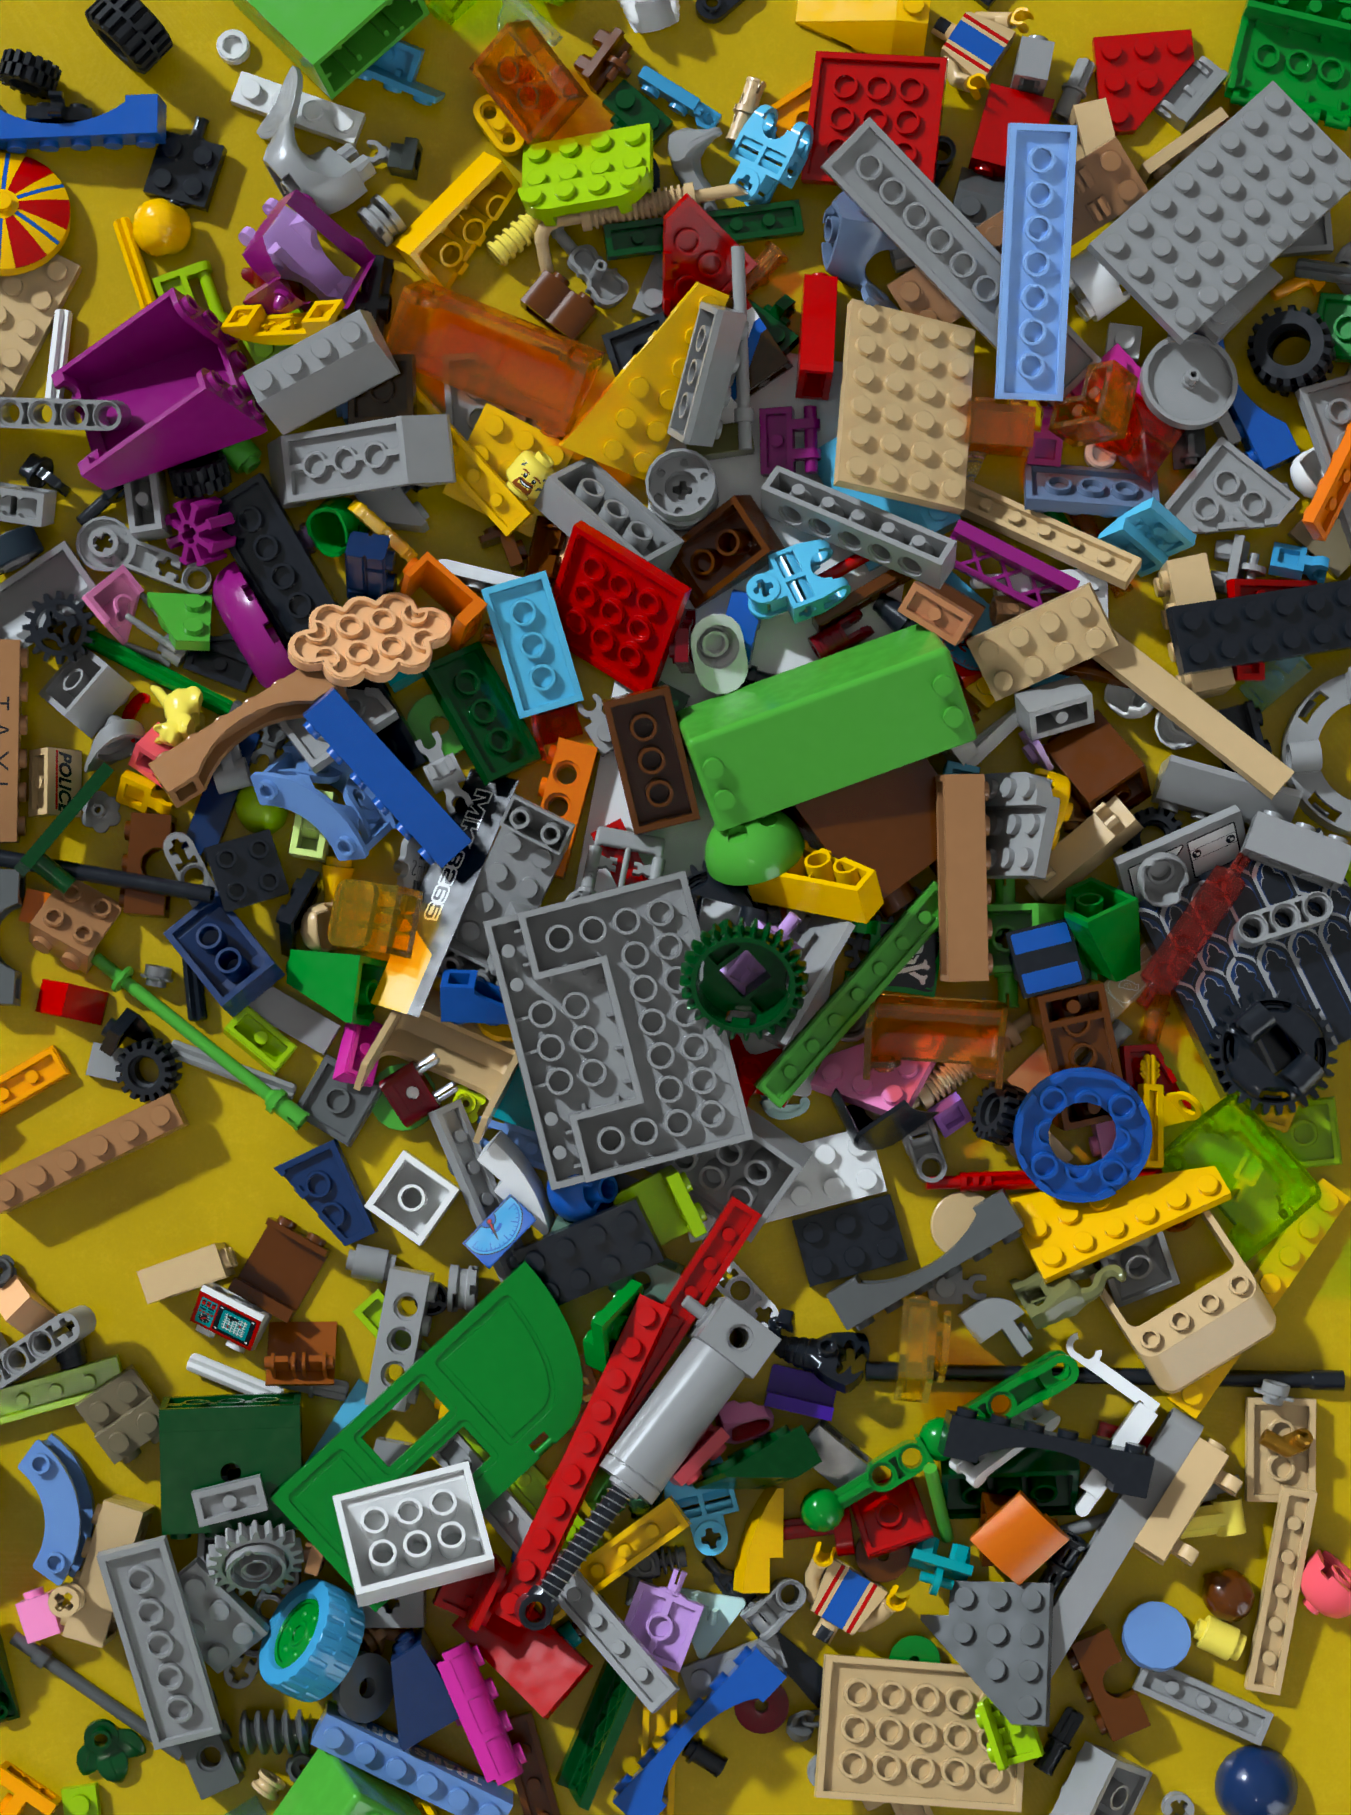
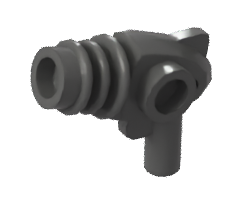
[622,1545,688,1606]

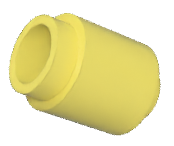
[1192,1615,1247,1661]

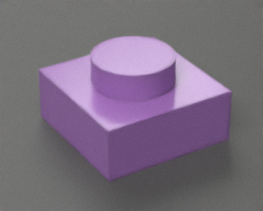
[928,1091,972,1138]

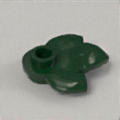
[76,1719,146,1783]

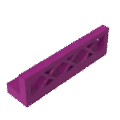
[950,519,1080,609]

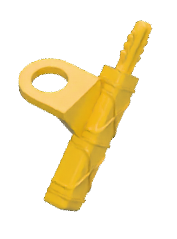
[347,499,418,563]
[1137,1054,1204,1168]

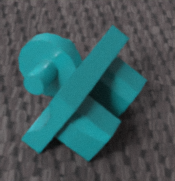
[908,1537,974,1596]

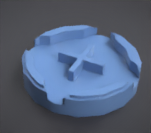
[1122,1601,1191,1672]

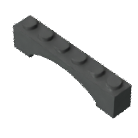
[826,1188,1025,1331]

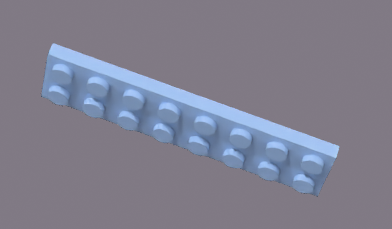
[994,123,1078,401]

